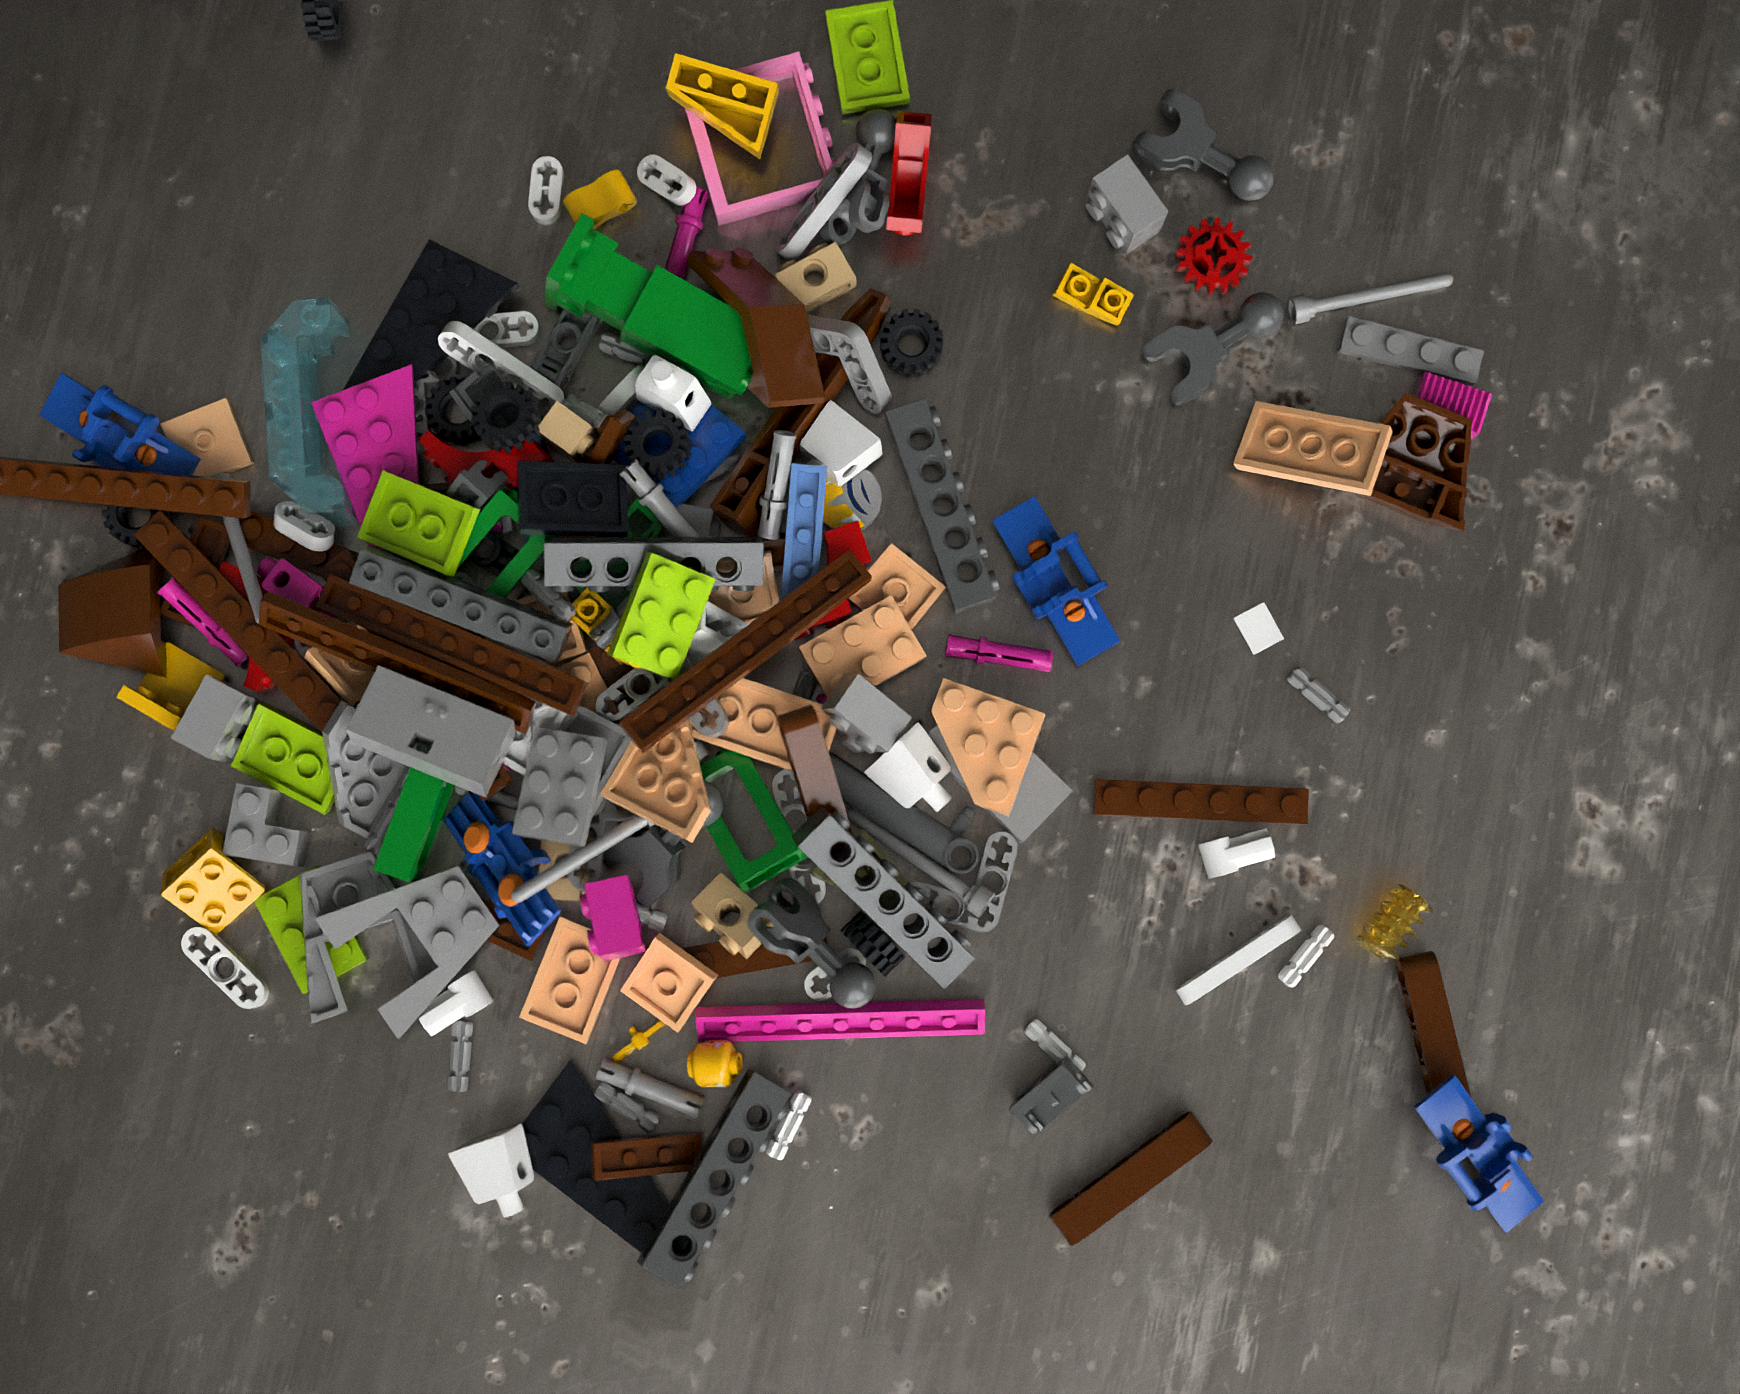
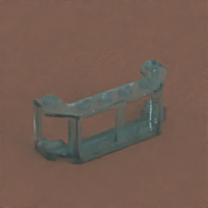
[260,298,359,527]

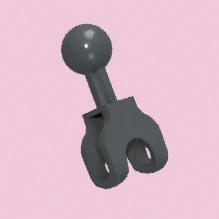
[1132,89,1274,201]
[819,109,896,245]
[1142,292,1284,406]
[603,781,724,908]
[747,878,876,1009]

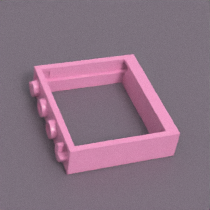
[685,52,838,226]

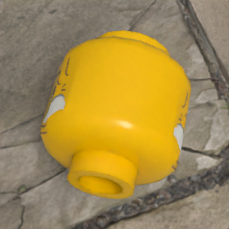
[687,1040,743,1087]

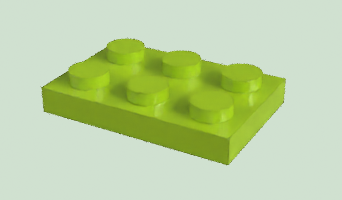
[825,0,910,114]
[357,471,480,577]
[608,552,715,680]
[231,702,335,815]
[254,865,369,994]

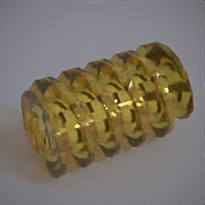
[1356,884,1434,963]

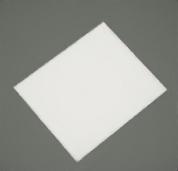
[1233,602,1284,655]

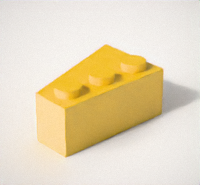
[666,53,779,159]

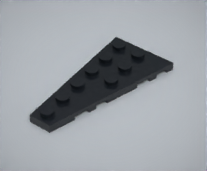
[342,239,521,391]
[522,1059,689,1253]

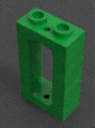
[457,487,560,634]
[373,746,455,882]
[699,748,808,894]

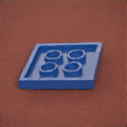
[613,399,747,508]

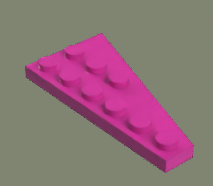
[311,364,424,566]

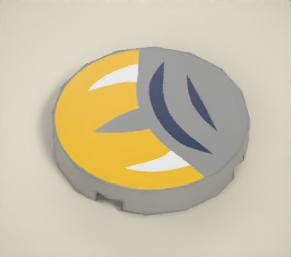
[823,469,882,531]

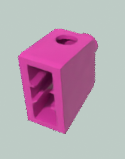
[257,557,335,618]

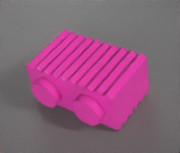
[1413,372,1492,439]

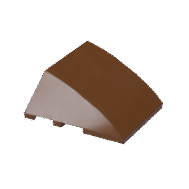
[1354,393,1472,532]
[58,548,167,678]

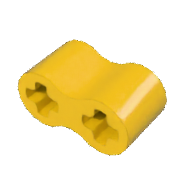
[563,170,637,229]

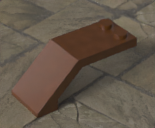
[686,248,825,408]

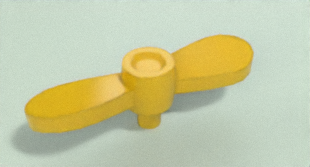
[611,1020,665,1063]

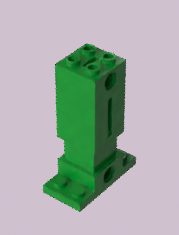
[544,213,753,401]

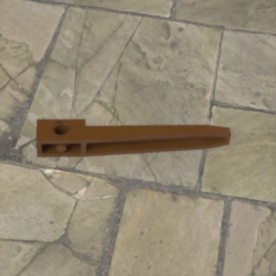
[709,288,891,537]

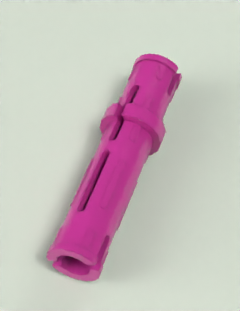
[664,187,710,279]
[157,577,249,667]
[945,634,1053,673]

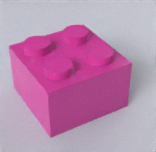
[580,875,646,962]

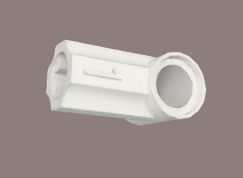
[1198,828,1275,879]
[418,970,494,1036]

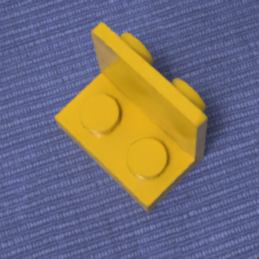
[116,642,226,731]
[160,827,265,934]

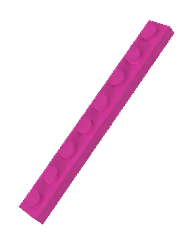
[696,999,985,1043]

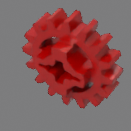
[1175,218,1252,296]

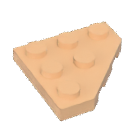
[931,678,1045,817]
[600,719,711,843]

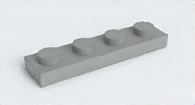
[1338,316,1484,387]

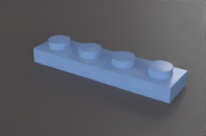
[781,463,827,600]

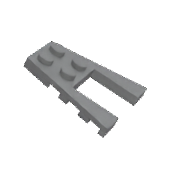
[300,851,438,1024]
[315,866,499,1039]

